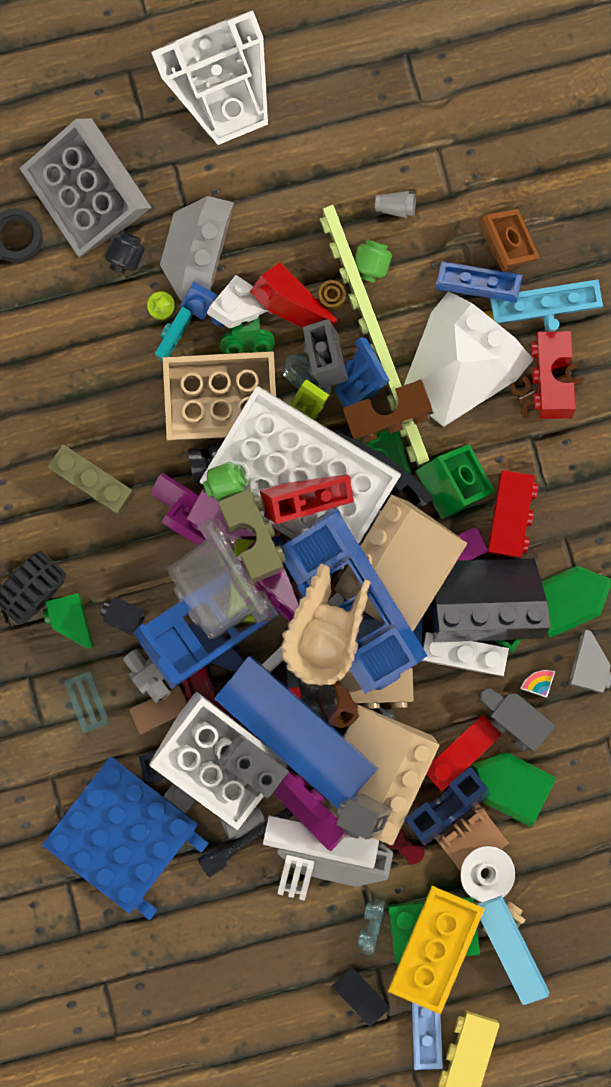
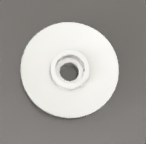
[460,846,515,902]

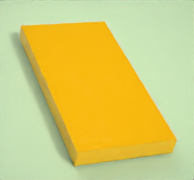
[388,886,485,1015]

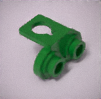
[220,316,275,354]

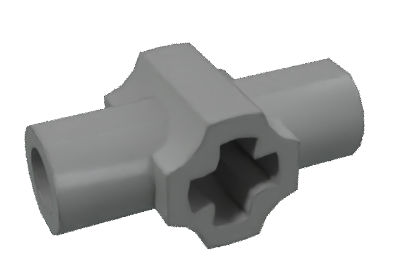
[123,649,171,704]

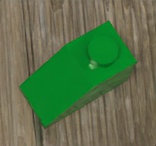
[43,593,94,649]

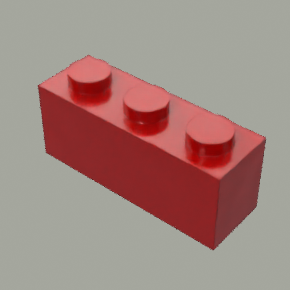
[486,470,538,559]

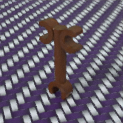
[509,364,584,420]

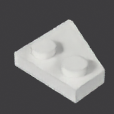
[207,275,273,328]

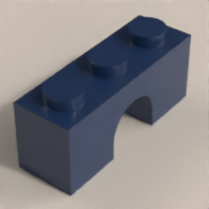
[404,767,490,846]

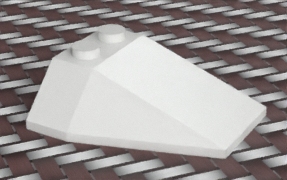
[151,11,268,145]

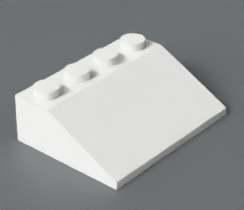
[149,692,288,830]

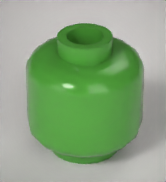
[354,240,392,282]
[203,462,247,502]

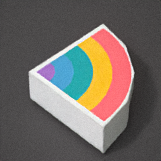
[520,670,555,698]

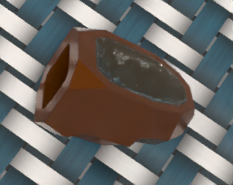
[318,681,359,728]

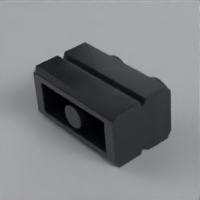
[100,597,147,637]

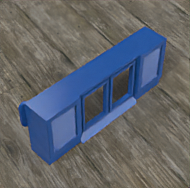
[281,508,427,694]
[134,536,300,689]

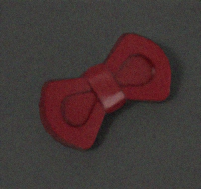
[386,829,425,865]

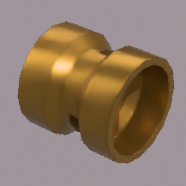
[318,280,346,312]

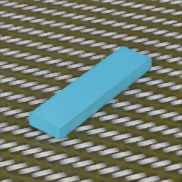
[476,895,550,1005]

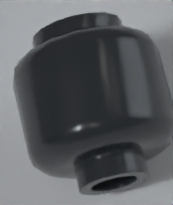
[104,231,144,274]

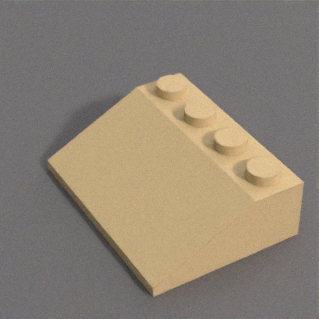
[163,352,276,441]
[334,495,467,631]
[319,705,440,846]

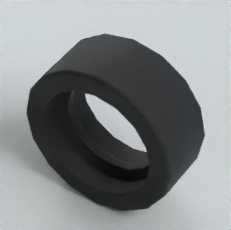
[0,208,43,263]

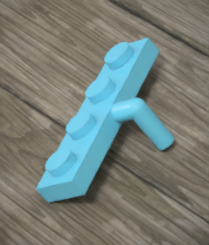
[490,280,603,332]

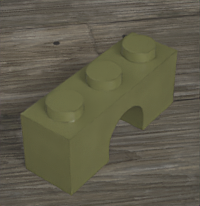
[48,444,134,516]
[218,489,286,584]

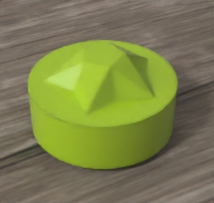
[147,292,175,320]

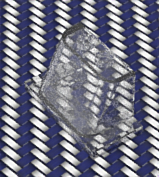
[168,520,278,639]

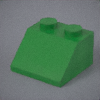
[416,444,495,519]

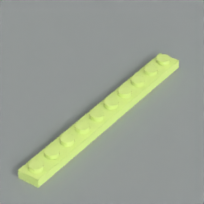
[320,205,430,467]

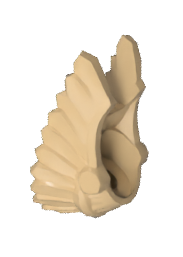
[281,564,371,685]

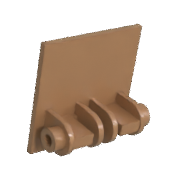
[435,804,509,870]

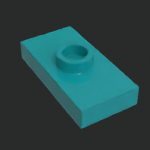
[155,307,192,362]

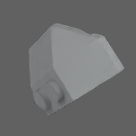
[160,196,234,301]
[277,821,393,887]

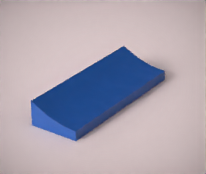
[214,656,379,809]

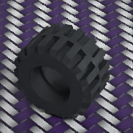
[0,551,67,625]

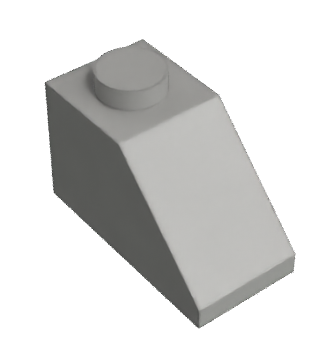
[568,630,611,693]

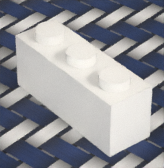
[422,632,509,677]

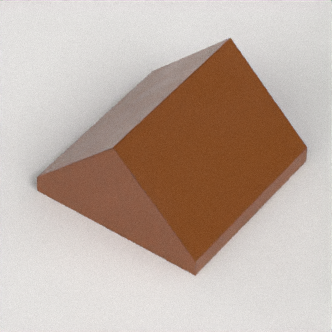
[479,209,540,272]

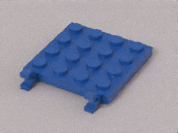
[42,756,209,920]

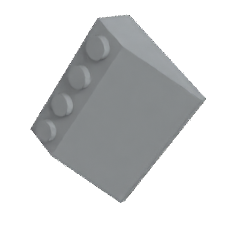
[20,118,151,257]

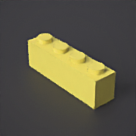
[438,1010,499,1087]

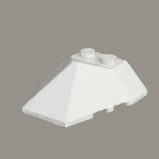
[404,291,534,427]

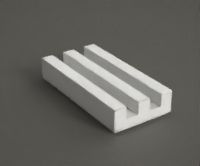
[278,855,314,901]

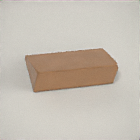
[129,686,187,735]

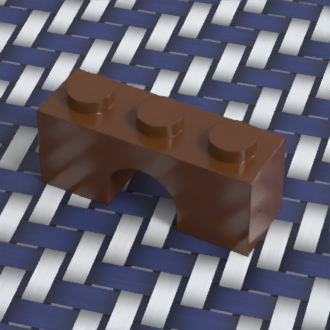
[343,379,434,444]

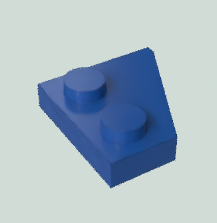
[335,337,390,407]

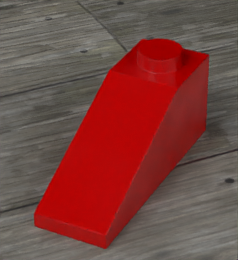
[250,262,337,328]
[259,474,354,524]
[426,714,501,791]

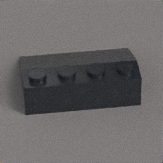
[430,558,550,642]

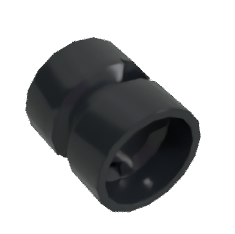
[188,442,223,484]

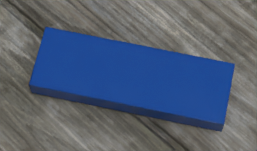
[436,261,522,303]

